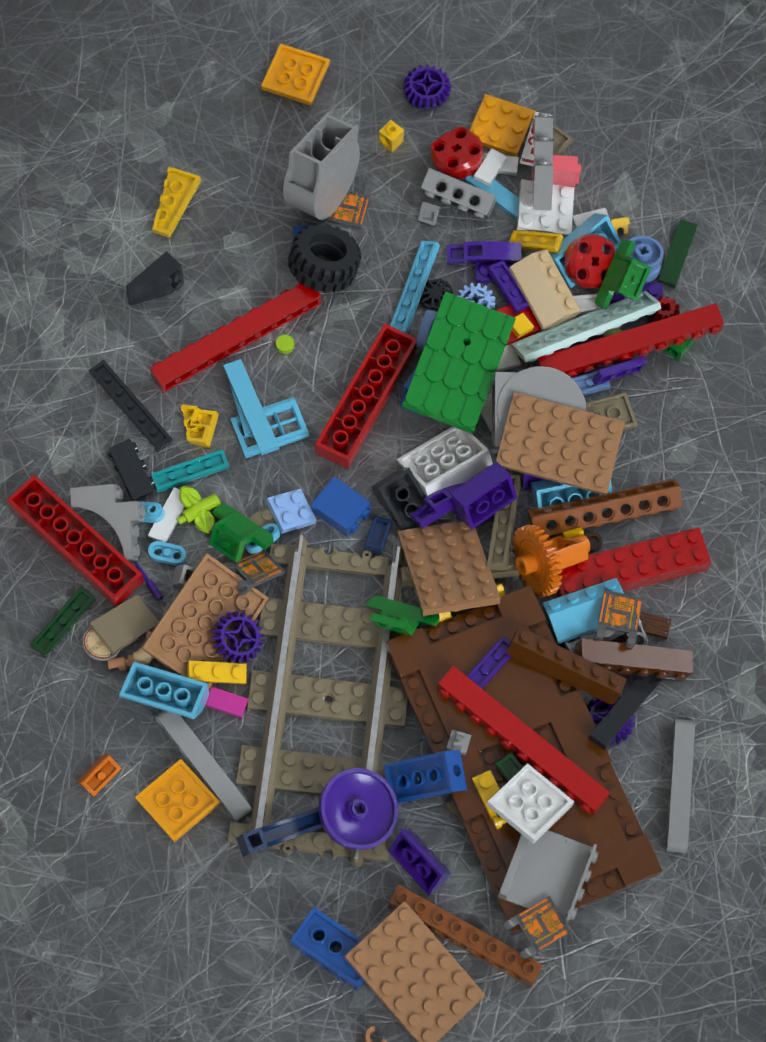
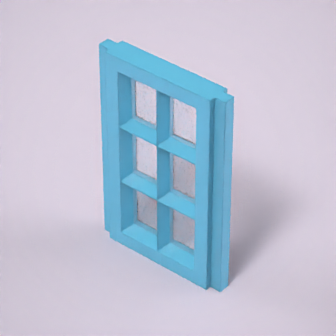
[230,397,310,459]

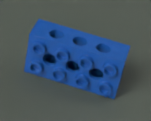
[383,750,467,803]
[290,907,365,992]

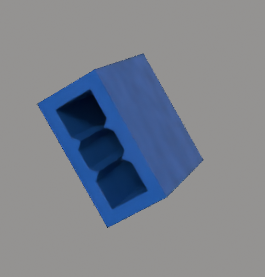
[311,476,371,537]

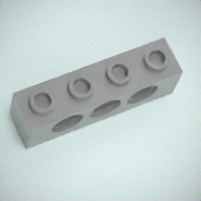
[421,168,497,219]

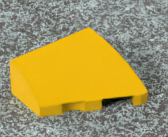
[180,404,219,448]

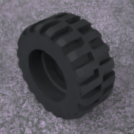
[288,223,361,293]

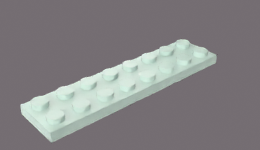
[511,291,661,362]

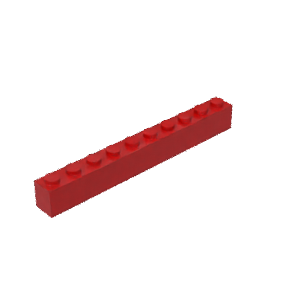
[150,283,321,393]
[537,303,724,378]
[437,666,610,815]

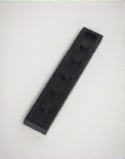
[89,360,173,452]
[588,675,663,750]

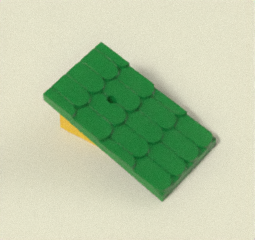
[402,291,516,434]

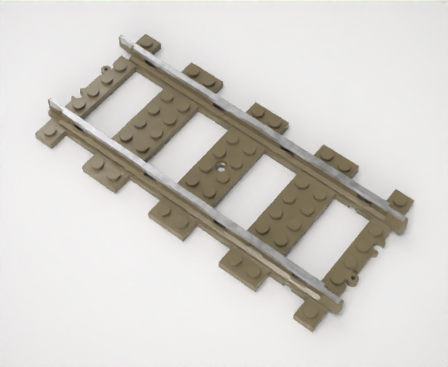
[228,534,408,867]

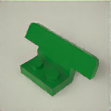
[595,240,652,309]
[209,504,274,562]
[365,596,440,636]

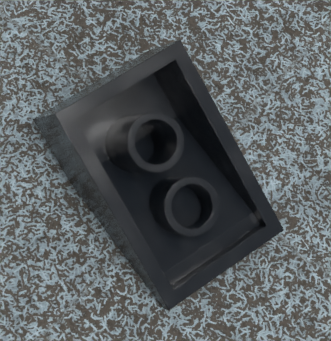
[126,251,184,305]
[371,467,426,530]

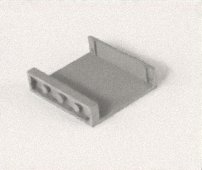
[498,830,599,924]

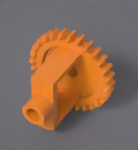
[511,525,590,598]

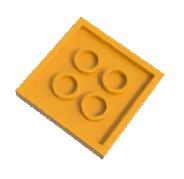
[261,43,330,106]
[469,94,535,157]
[135,759,220,843]

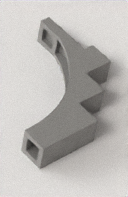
[532,112,554,210]

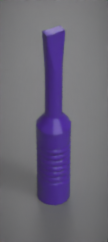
[135,562,163,601]

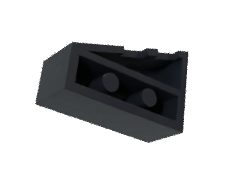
[107,439,155,501]

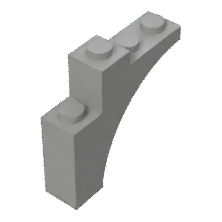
[70,484,146,562]

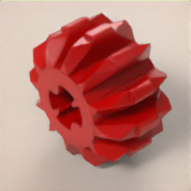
[649,295,680,322]

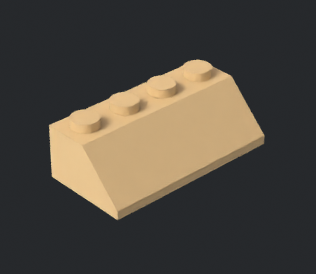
[509,249,581,330]

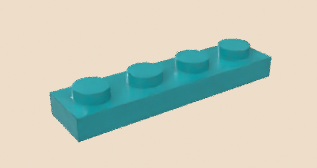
[151,449,229,493]

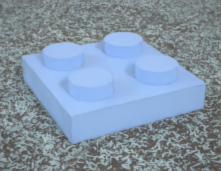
[266,489,317,534]

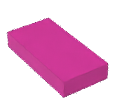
[205,687,249,718]

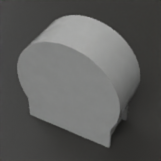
[283,112,360,220]
[492,366,587,454]

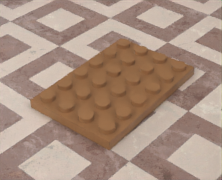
[496,392,625,495]
[398,521,500,616]
[141,553,269,689]
[344,901,485,1042]

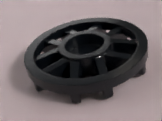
[420,278,453,310]

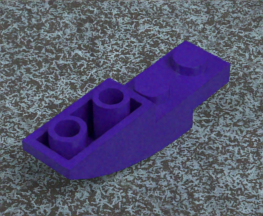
[447,241,522,265]
[410,483,465,529]

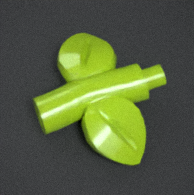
[176,486,221,534]

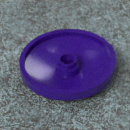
[319,768,398,850]

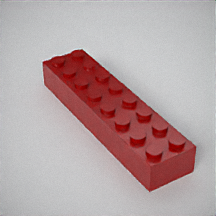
[315,324,417,470]
[6,475,144,607]
[556,527,711,597]

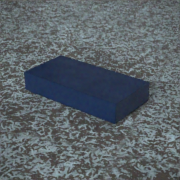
[364,516,393,555]

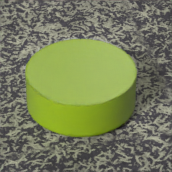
[276,335,294,354]

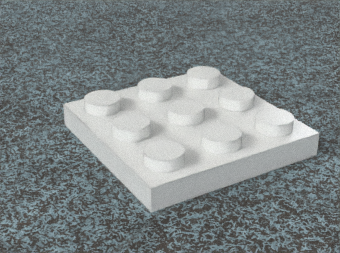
[517,179,574,238]
[487,764,574,844]

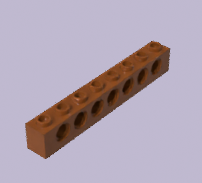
[527,479,682,535]
[388,885,543,988]

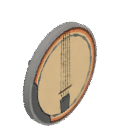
[82,628,120,661]

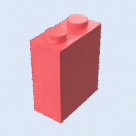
[531,155,581,188]

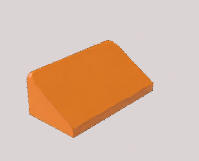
[77,754,122,797]

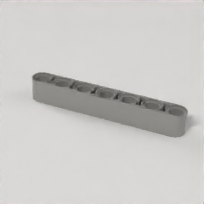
[155,710,252,822]
[666,719,695,853]

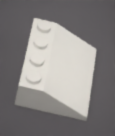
[397,427,493,497]

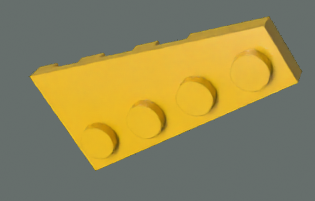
[152,166,202,238]

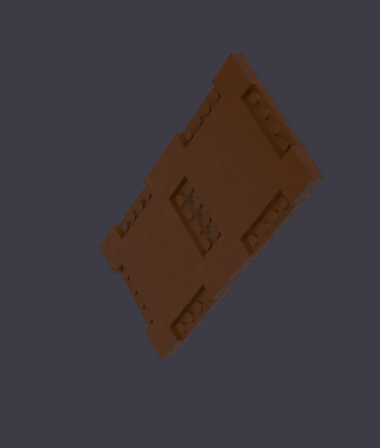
[385,585,663,936]

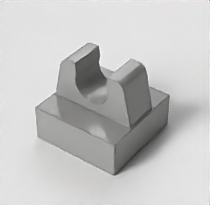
[418,202,440,226]
[446,730,471,756]

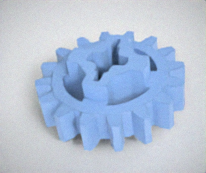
[458,283,495,309]

